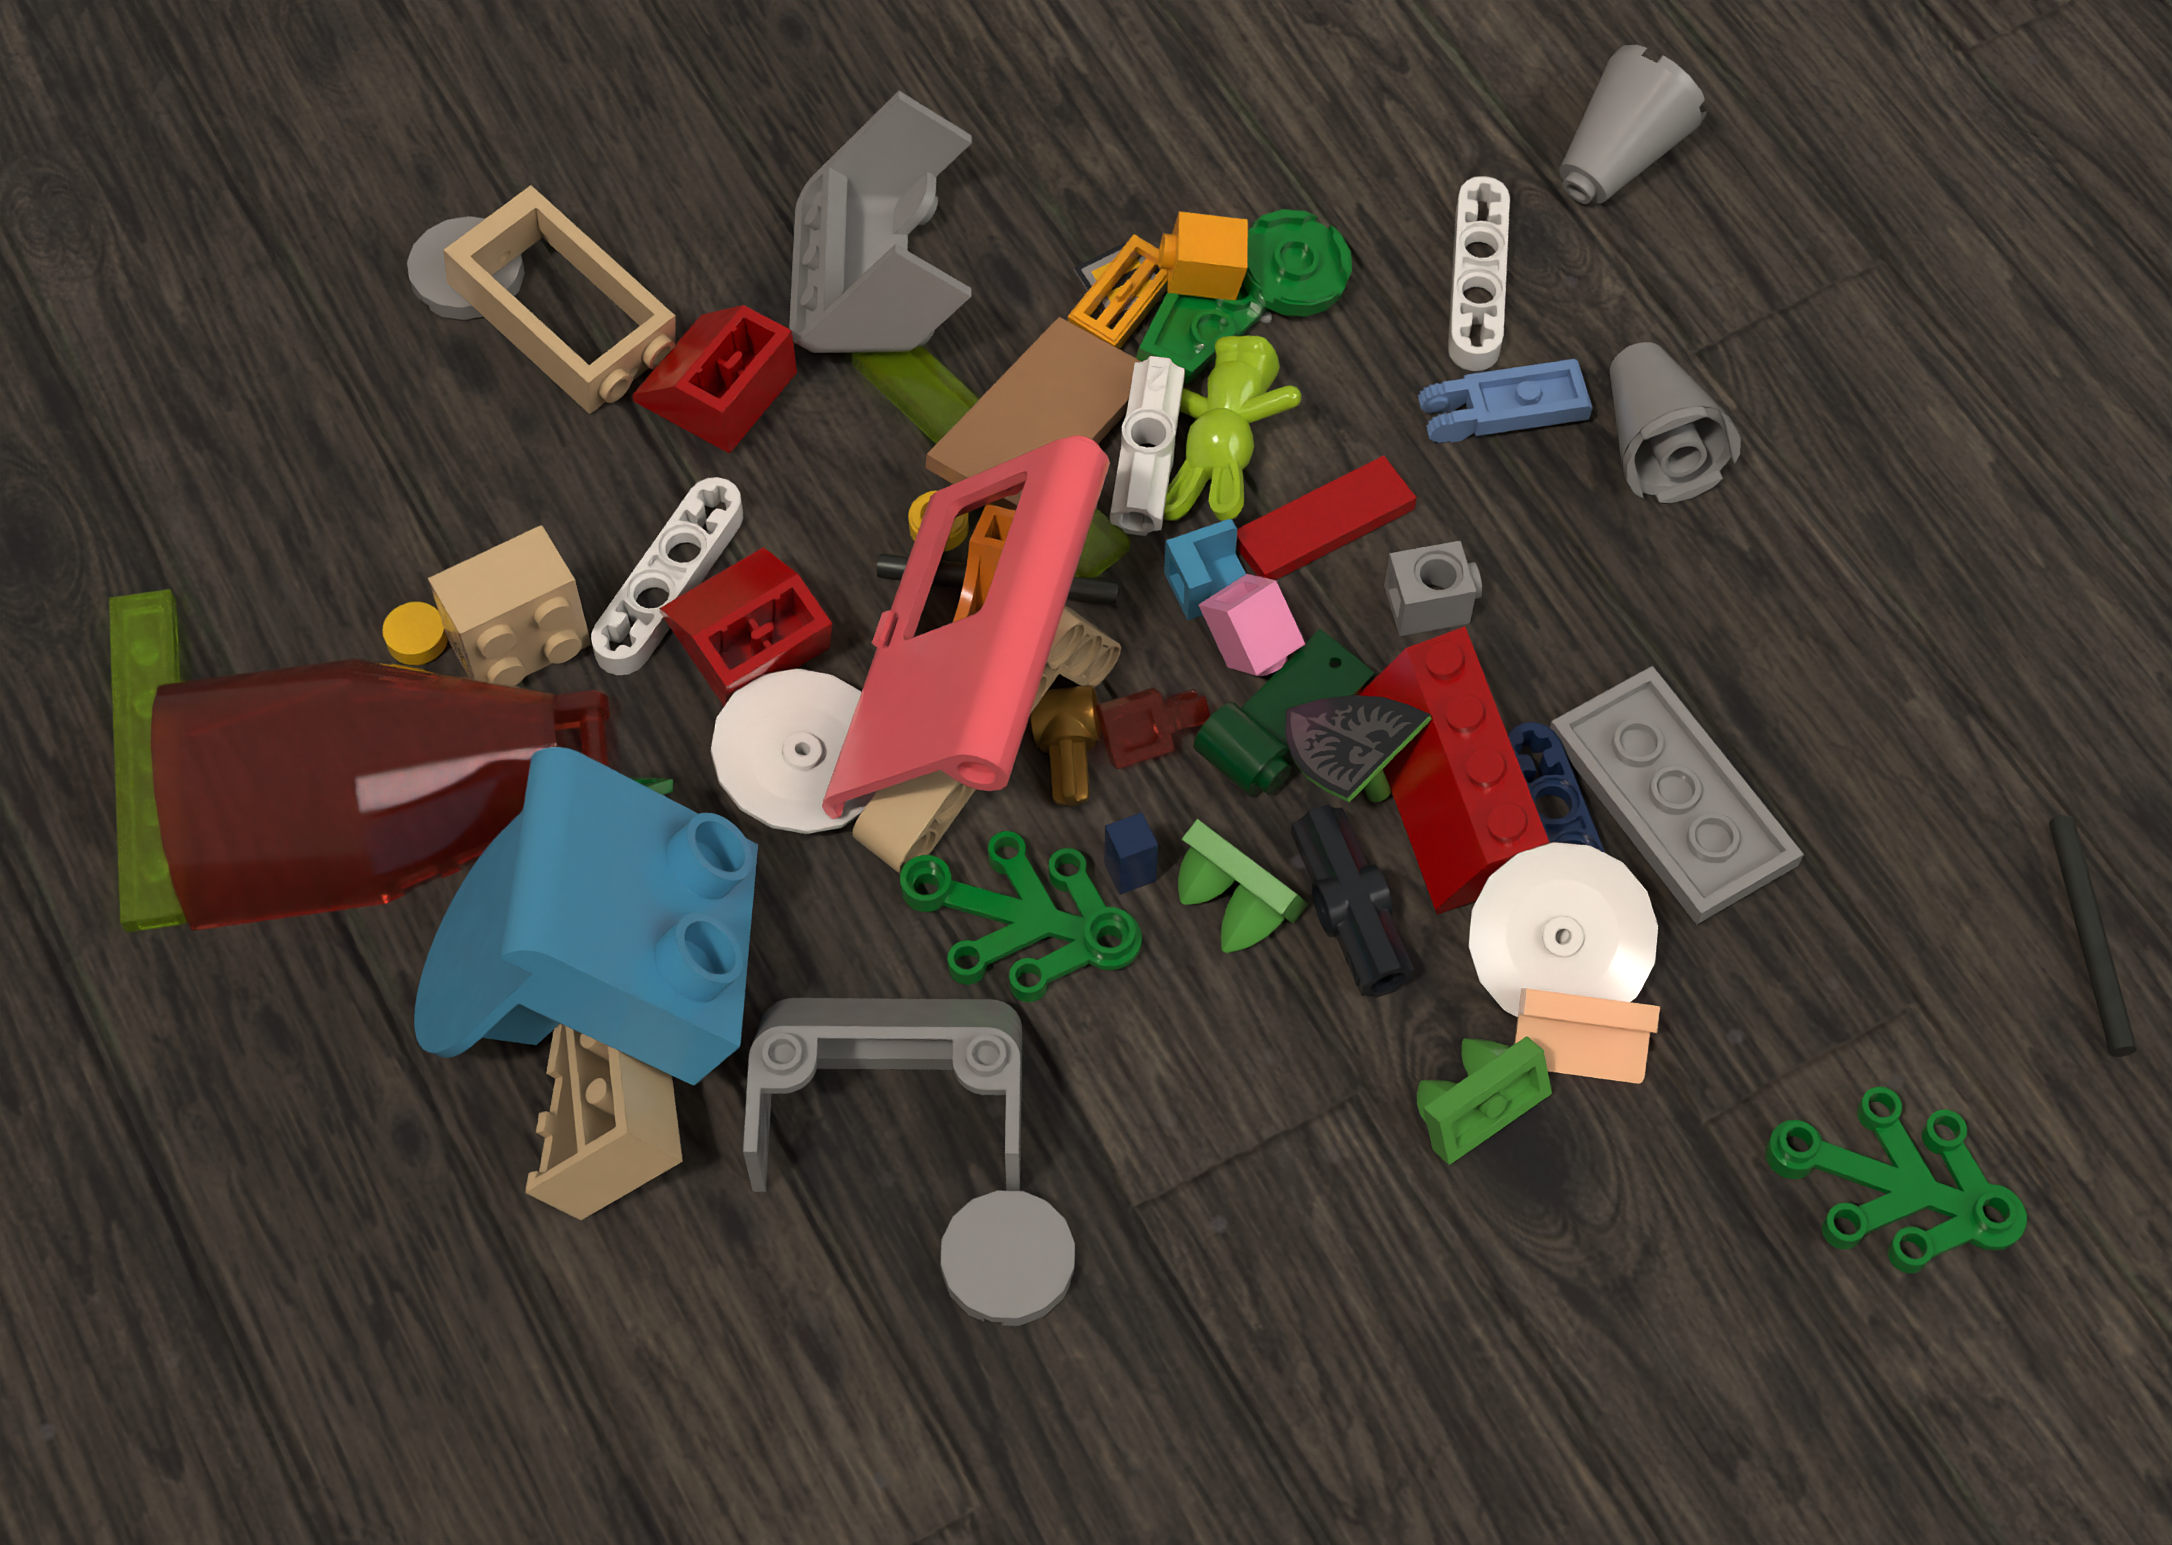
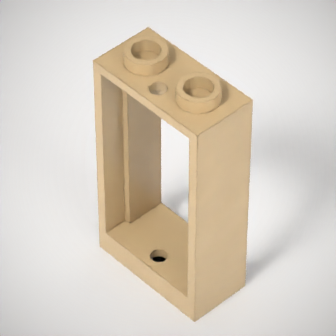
[443,185,675,414]

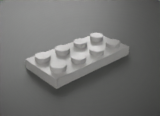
[1550,666,1804,925]

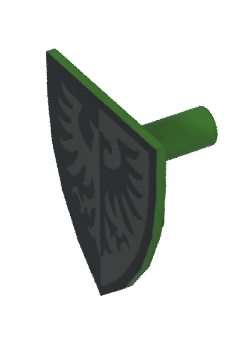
[1285,695,1432,802]

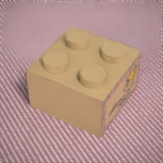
[428,525,591,698]

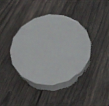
[407,216,525,320]
[940,1190,1075,1326]

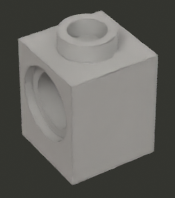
[1384,541,1482,636]

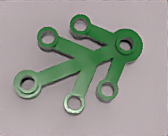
[900,831,1142,1002]
[1765,1086,2027,1273]

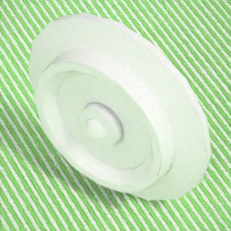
[710,669,877,834]
[1468,842,1658,1017]

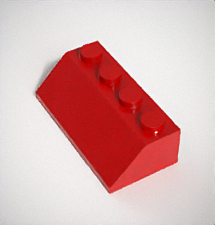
[1359,626,1550,915]

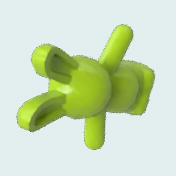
[1163,336,1302,521]

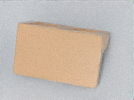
[1514,988,1660,1083]

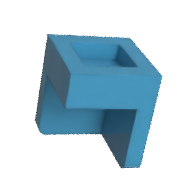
[1164,519,1246,621]

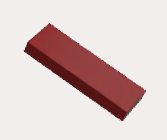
[1236,455,1417,580]

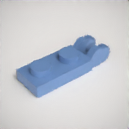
[1418,359,1592,444]

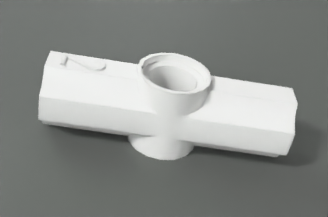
[1110,356,1185,536]

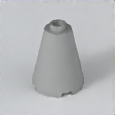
[1559,45,1707,204]
[1610,342,1741,503]

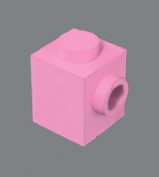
[1199,574,1305,676]

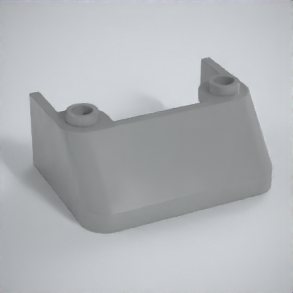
[789,91,972,353]
[743,998,1022,1192]

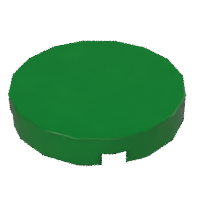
[1242,209,1352,317]

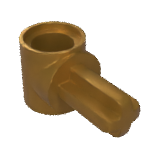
[1031,685,1100,807]

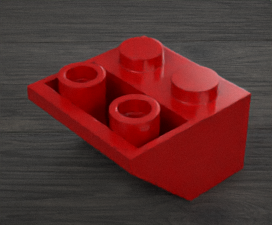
[633,305,797,454]
[660,547,832,706]

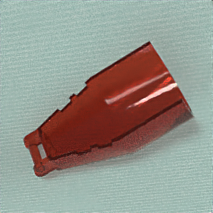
[151,657,610,931]

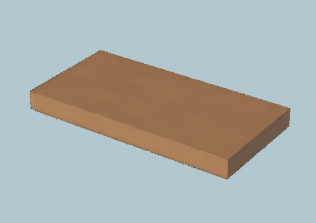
[925,317,1141,511]

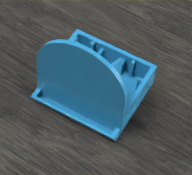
[414,747,758,1086]

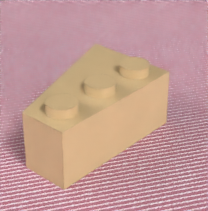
[525,1024,683,1220]

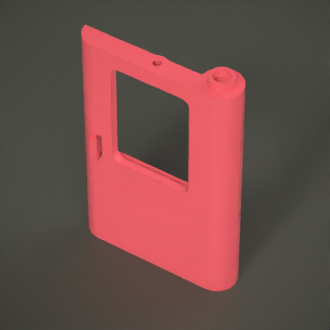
[822,436,1110,819]

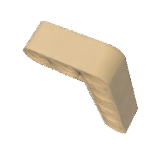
[852,605,1121,874]

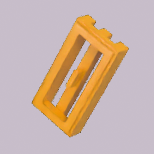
[1068,234,1168,349]

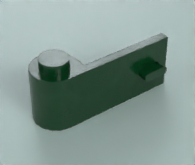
[1193,628,1375,797]

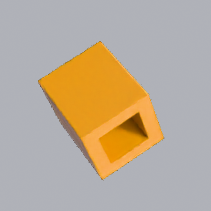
[1159,211,1248,301]

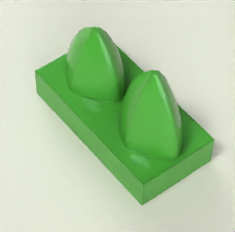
[1178,819,1309,953]
[1417,1036,1552,1165]

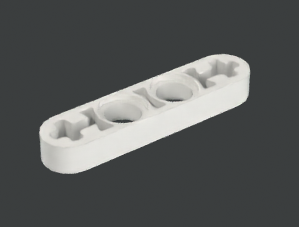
[1448,176,1510,371]
[591,477,743,675]

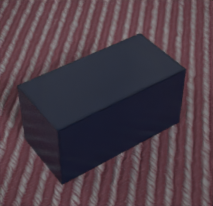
[1104,812,1158,895]

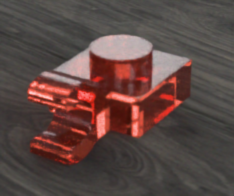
[1095,687,1210,769]

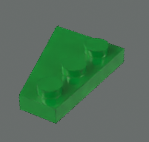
[1136,284,1270,384]

